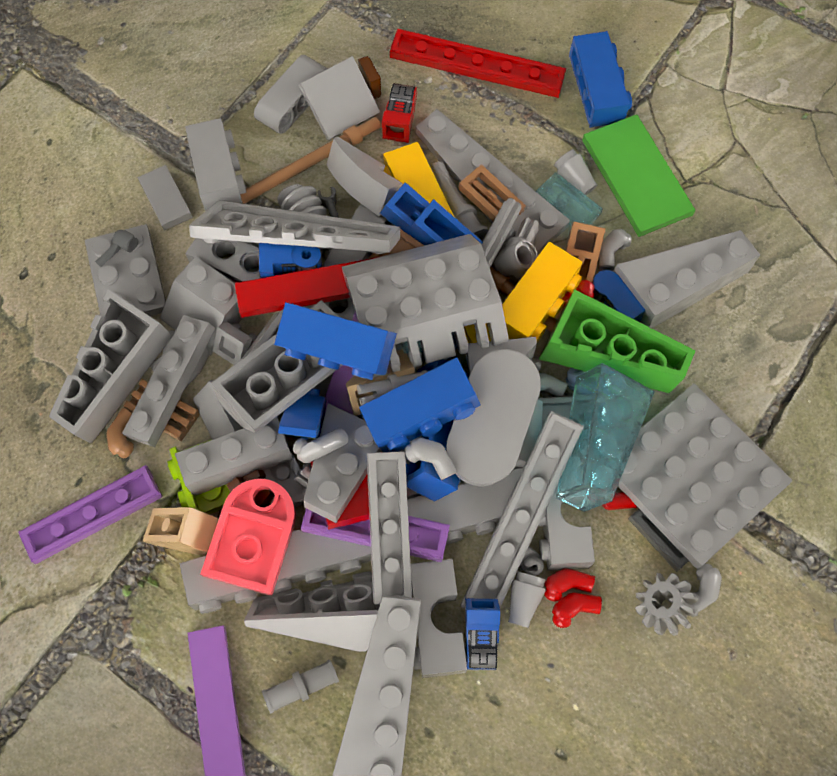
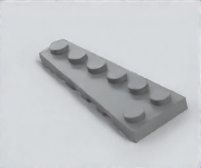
[416,109,570,255]
[189,200,400,254]
[332,594,421,776]

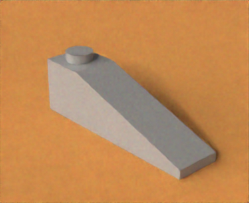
[244,572,380,652]

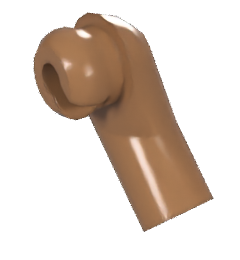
[106,408,134,458]

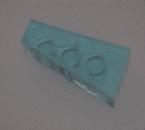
[556,363,655,512]

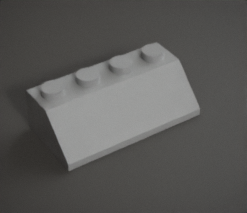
[210,300,342,433]

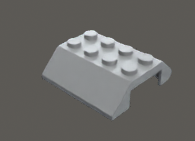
[342,234,509,378]

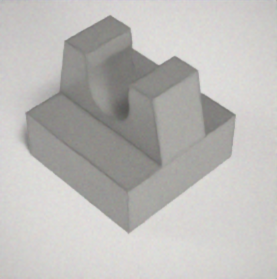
[212,321,257,365]

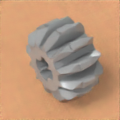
[635,573,699,636]

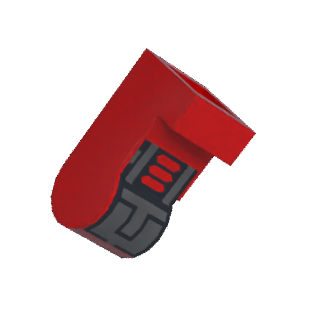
[382,83,417,143]

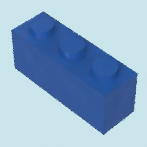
[569,31,632,128]
[274,302,397,380]
[359,357,481,453]

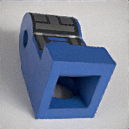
[259,243,322,278]
[592,270,646,322]
[465,598,500,670]

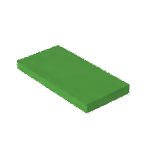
[582,114,695,237]

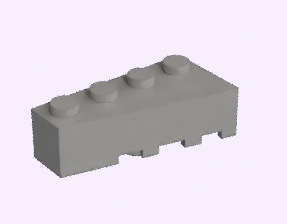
[614,230,760,328]
[49,289,173,444]

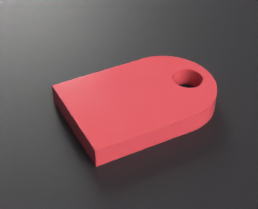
[200,479,296,596]

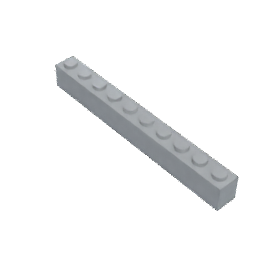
[179,467,524,614]

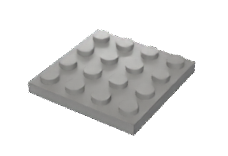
[599,383,793,570]

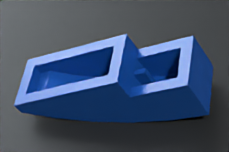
[380,182,483,246]

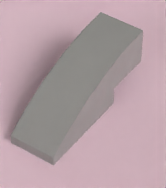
[326,136,403,217]

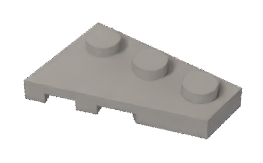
[303,403,381,523]

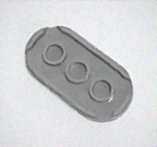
[446,349,541,487]

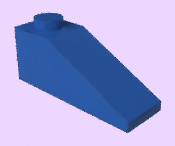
[278,389,327,438]

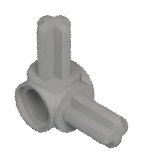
[495,218,539,280]

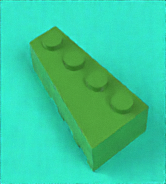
[539,290,695,393]

